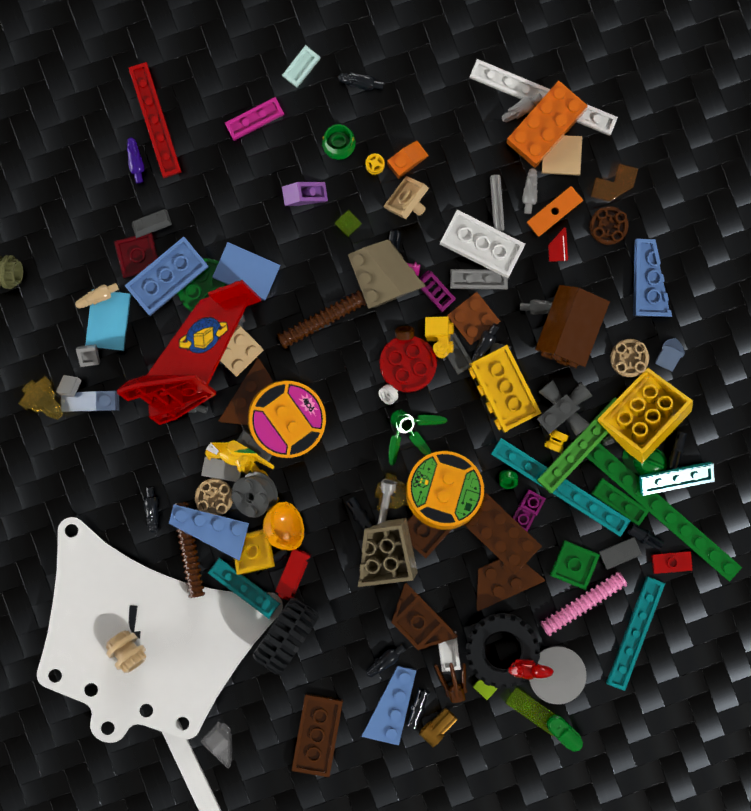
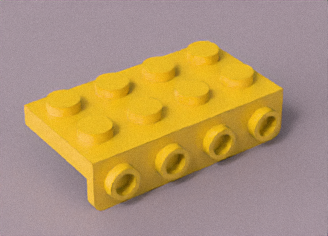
[468,345,541,433]

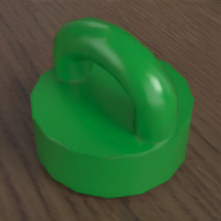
[499,470,518,489]

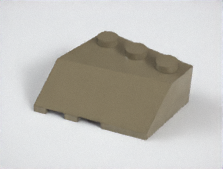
[348,240,426,309]
[358,518,418,587]

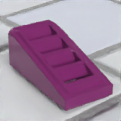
[419,270,456,312]

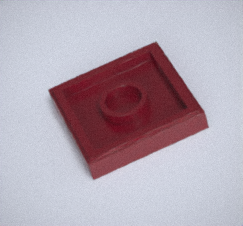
[114,233,158,279]

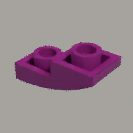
[512,490,546,531]

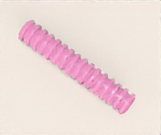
[540,572,627,636]

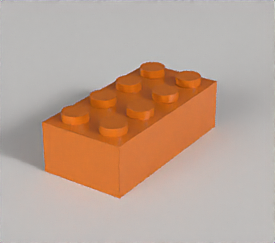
[507,80,588,168]

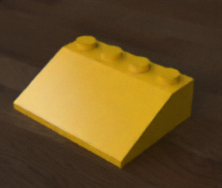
[597,368,693,463]

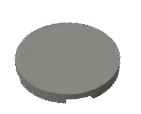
[529,646,586,704]

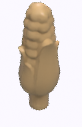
[75,283,119,308]

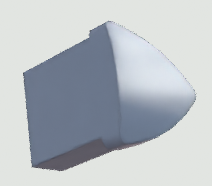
[655,338,685,372]

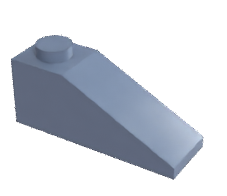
[61,391,119,412]

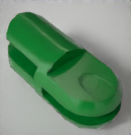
[547,715,583,752]

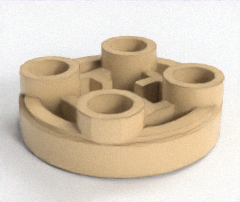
[610,339,649,377]
[195,478,233,516]

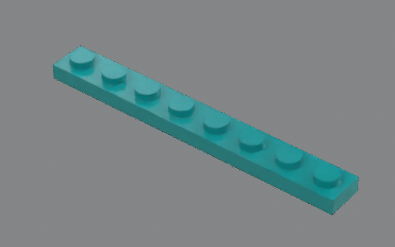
[491,438,631,537]

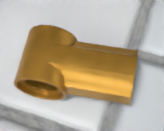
[419,707,458,747]

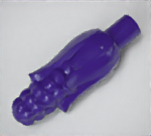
[127,137,144,183]

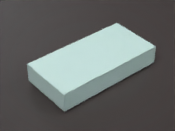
[282,45,321,88]

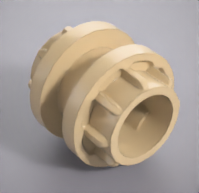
[106,630,146,673]

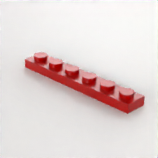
[128,62,182,178]

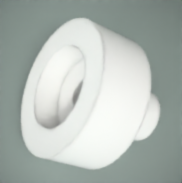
[379,384,398,405]

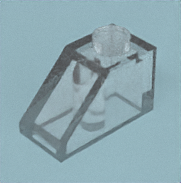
[200,721,232,768]

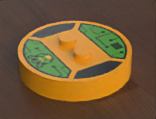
[406,451,484,530]

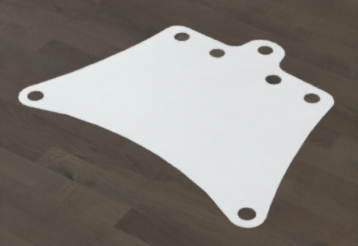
[37,517,283,743]

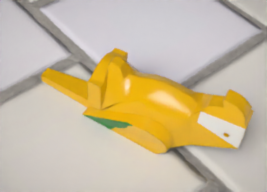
[205,440,274,474]

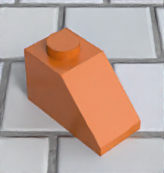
[387,141,429,179]

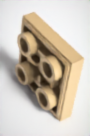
[541,135,582,176]

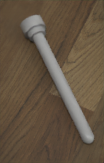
[378,479,397,524]

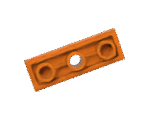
[526,186,583,237]

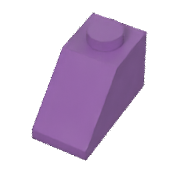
[282,182,328,206]

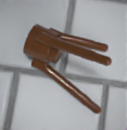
[434,663,467,703]

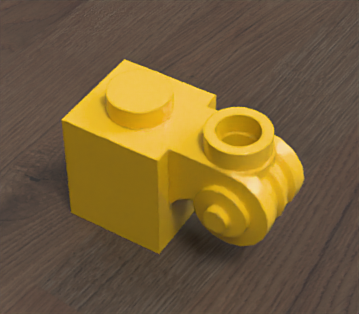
[425,317,454,358]

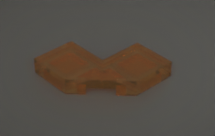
[591,164,638,202]

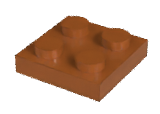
[447,292,501,345]

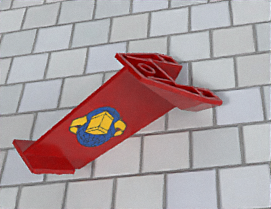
[117,280,261,425]

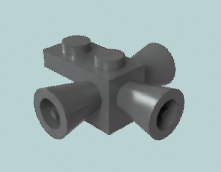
[537,380,593,436]

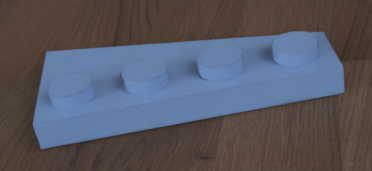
[633,239,672,317]
[169,504,249,561]
[361,665,416,745]

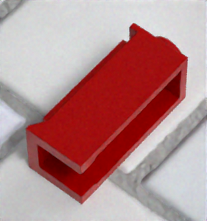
[275,549,311,600]

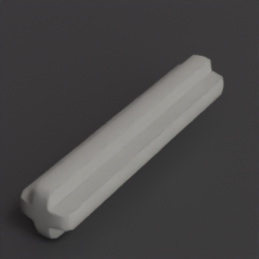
[490,175,505,231]

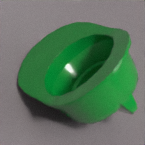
[622,449,667,475]

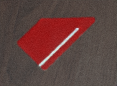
[548,227,568,262]

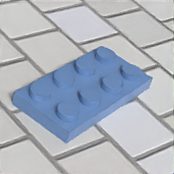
[125,237,209,316]

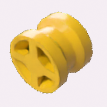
[365,153,385,175]

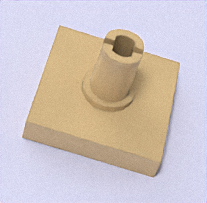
[383,176,429,219]

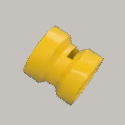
[544,430,569,454]

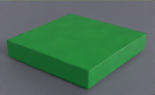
[550,540,600,590]

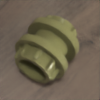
[0,255,23,289]

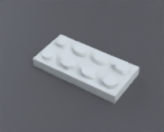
[440,210,525,278]

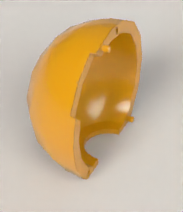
[263,502,304,550]

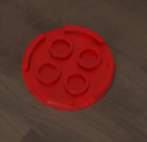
[379,336,437,393]

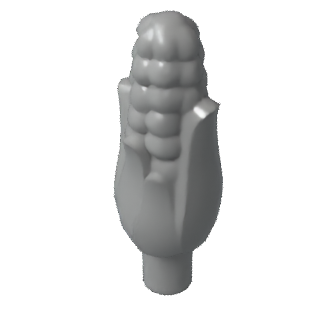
[502,93,543,122]
[522,168,538,214]

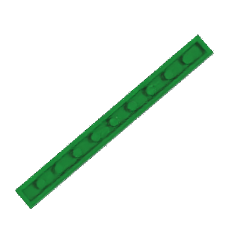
[586,443,742,582]

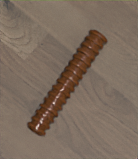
[277,290,366,349]
[172,502,205,598]

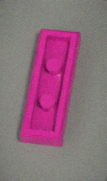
[225,97,284,141]

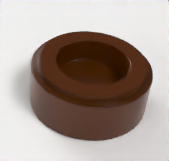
[395,326,414,340]

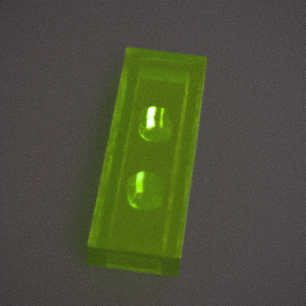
[505,687,556,736]

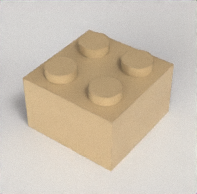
[220,324,264,377]

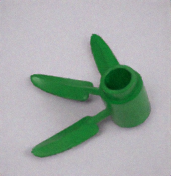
[388,410,448,466]

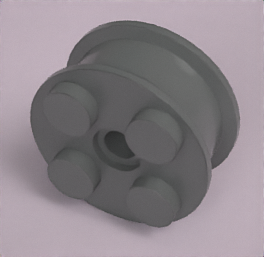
[231,471,278,518]

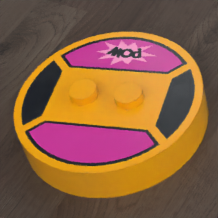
[248,380,326,458]

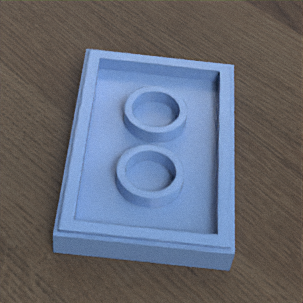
[212,242,280,301]

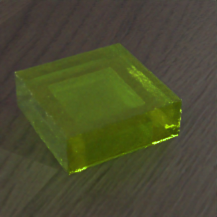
[335,210,362,237]

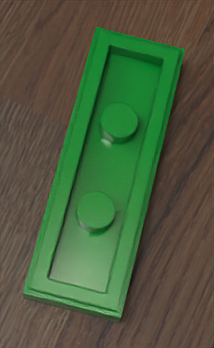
[591,478,649,526]

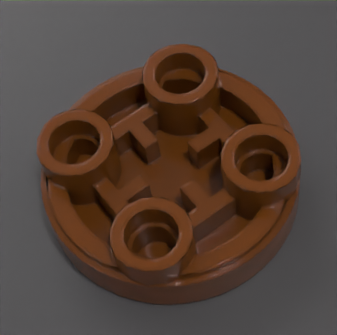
[589,206,628,245]

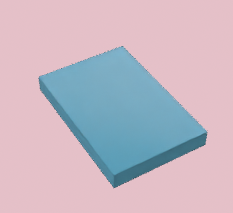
[85,289,131,351]

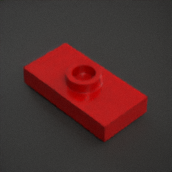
[652,551,693,574]

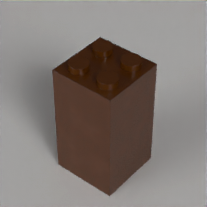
[535,285,610,368]

